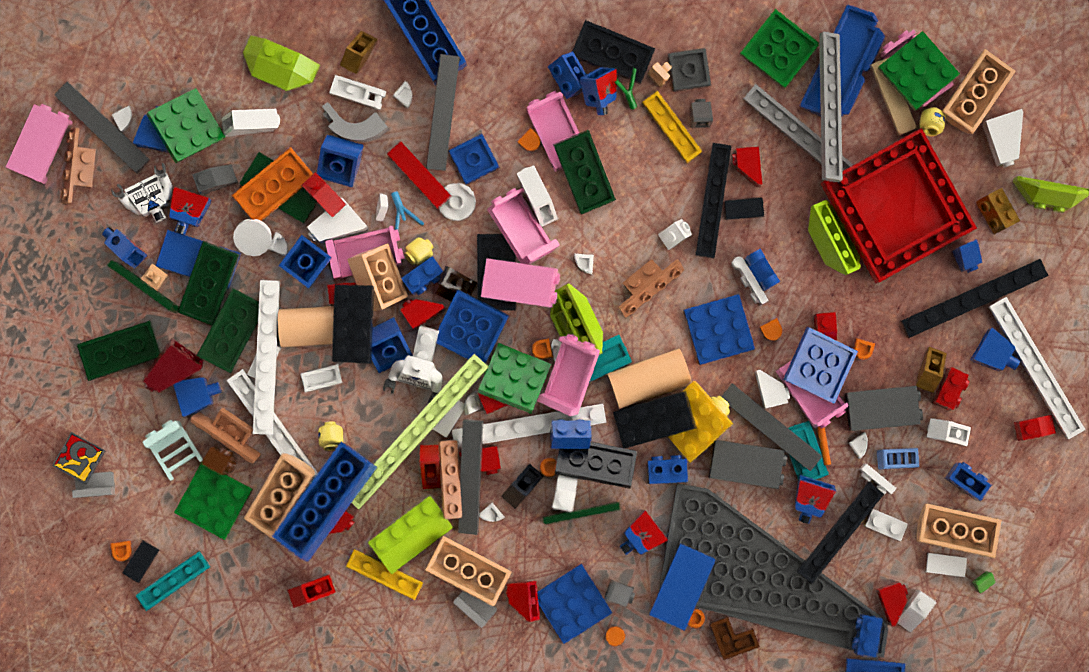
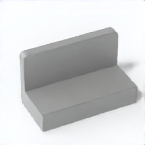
[72,472,115,498]
[453,591,497,628]

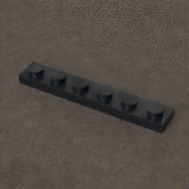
[695,143,732,259]
[796,482,884,584]

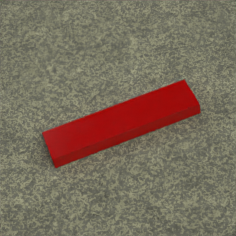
[387,141,452,209]

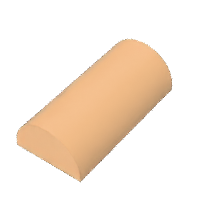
[942,49,1015,134]
[278,306,334,347]
[607,348,692,410]
[244,453,315,540]
[916,503,1001,558]
[425,536,512,607]

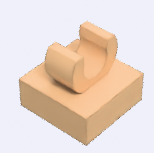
[648,62,672,87]
[141,264,169,291]

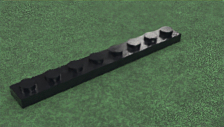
[901,259,1048,338]

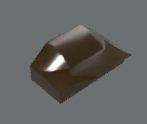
[436,266,477,302]

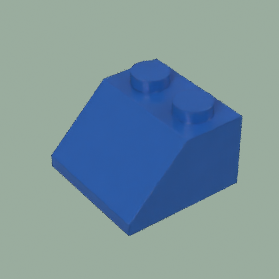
[317,134,364,187]
[279,235,332,288]
[371,317,413,373]

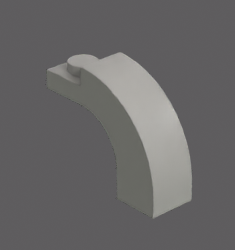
[322,102,389,143]

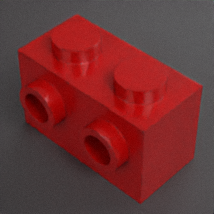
[932,367,970,411]

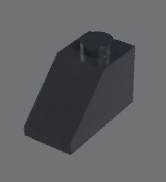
[501,464,544,509]

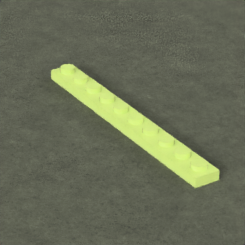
[352,354,489,509]

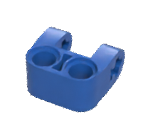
[744,248,780,291]

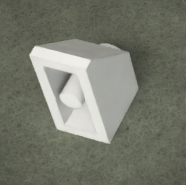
[755,370,790,409]
[927,418,971,446]
[897,590,936,633]

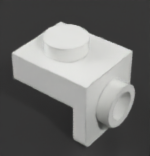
[658,219,692,250]

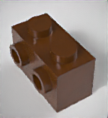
[201,447,237,475]

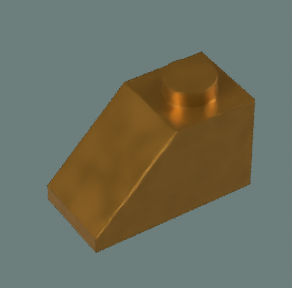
[340,30,378,74]
[916,347,947,393]

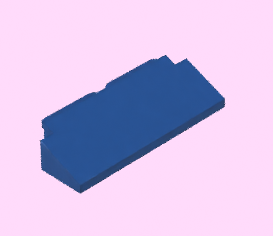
[800,4,885,117]

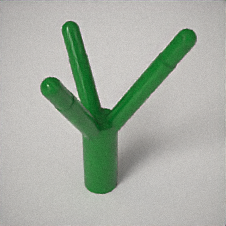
[615,68,638,110]

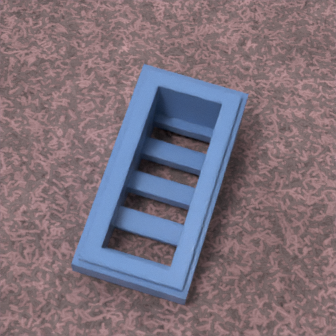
[877,448,919,470]

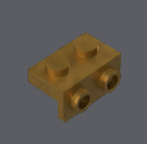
[976,188,1020,235]

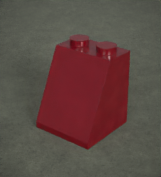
[143,338,203,393]

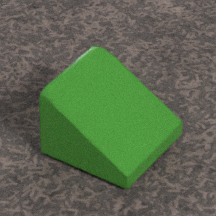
[972,571,995,593]

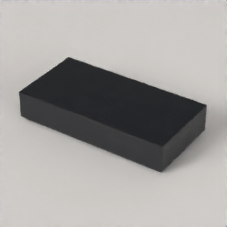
[724,197,765,220]
[122,540,160,583]

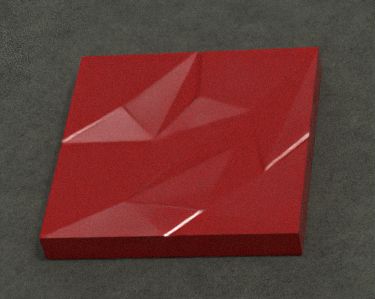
[820,128,977,284]

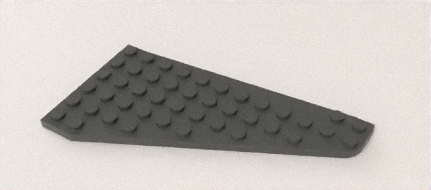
[658,483,888,657]

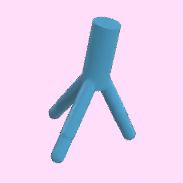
[391,191,424,230]

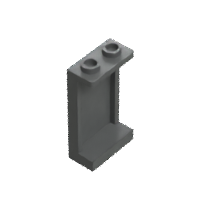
[845,386,923,431]
[709,440,787,489]

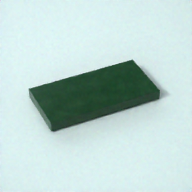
[553,130,616,215]
[239,152,317,224]
[177,241,240,326]
[107,260,179,313]
[196,288,259,373]
[77,320,161,381]
[543,502,621,525]

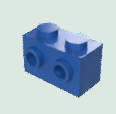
[547,52,586,99]
[401,256,443,296]
[550,419,592,449]
[647,455,688,484]
[944,462,992,501]
[852,614,883,657]

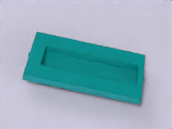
[589,334,632,382]
[788,421,829,480]

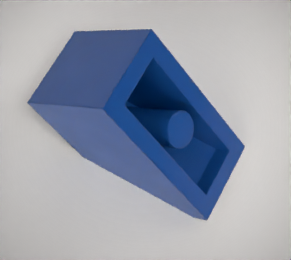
[952,239,982,273]

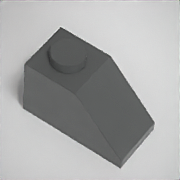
[690,99,713,128]
[192,164,238,195]
[604,579,635,607]

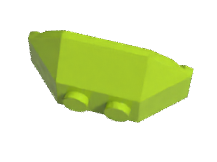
[243,35,320,91]
[1013,176,1089,213]
[808,200,861,275]
[550,283,603,354]

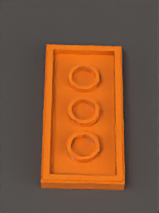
[232,147,313,221]

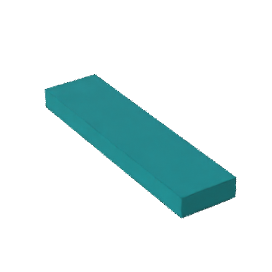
[135,551,211,611]

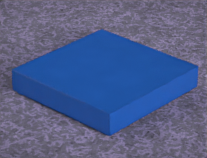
[448,134,500,185]

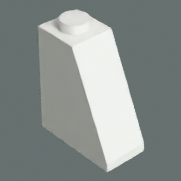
[221,109,280,137]
[982,109,1023,168]
[517,165,558,227]
[307,198,368,244]
[553,475,578,511]

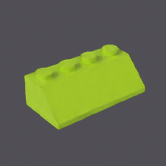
[368,496,453,574]

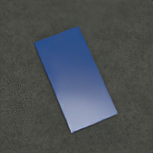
[156,230,241,289]
[649,543,716,631]

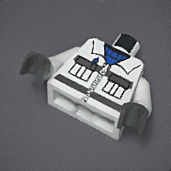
[111,163,172,223]
[383,356,443,403]

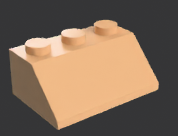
[347,243,408,311]

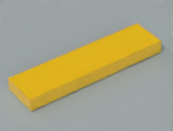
[642,91,703,163]
[346,549,424,600]

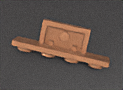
[60,128,96,205]
[618,259,684,318]
[190,408,261,464]
[438,440,462,519]

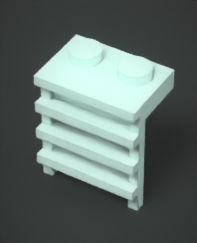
[142,420,203,481]

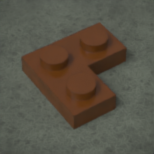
[710,617,760,660]

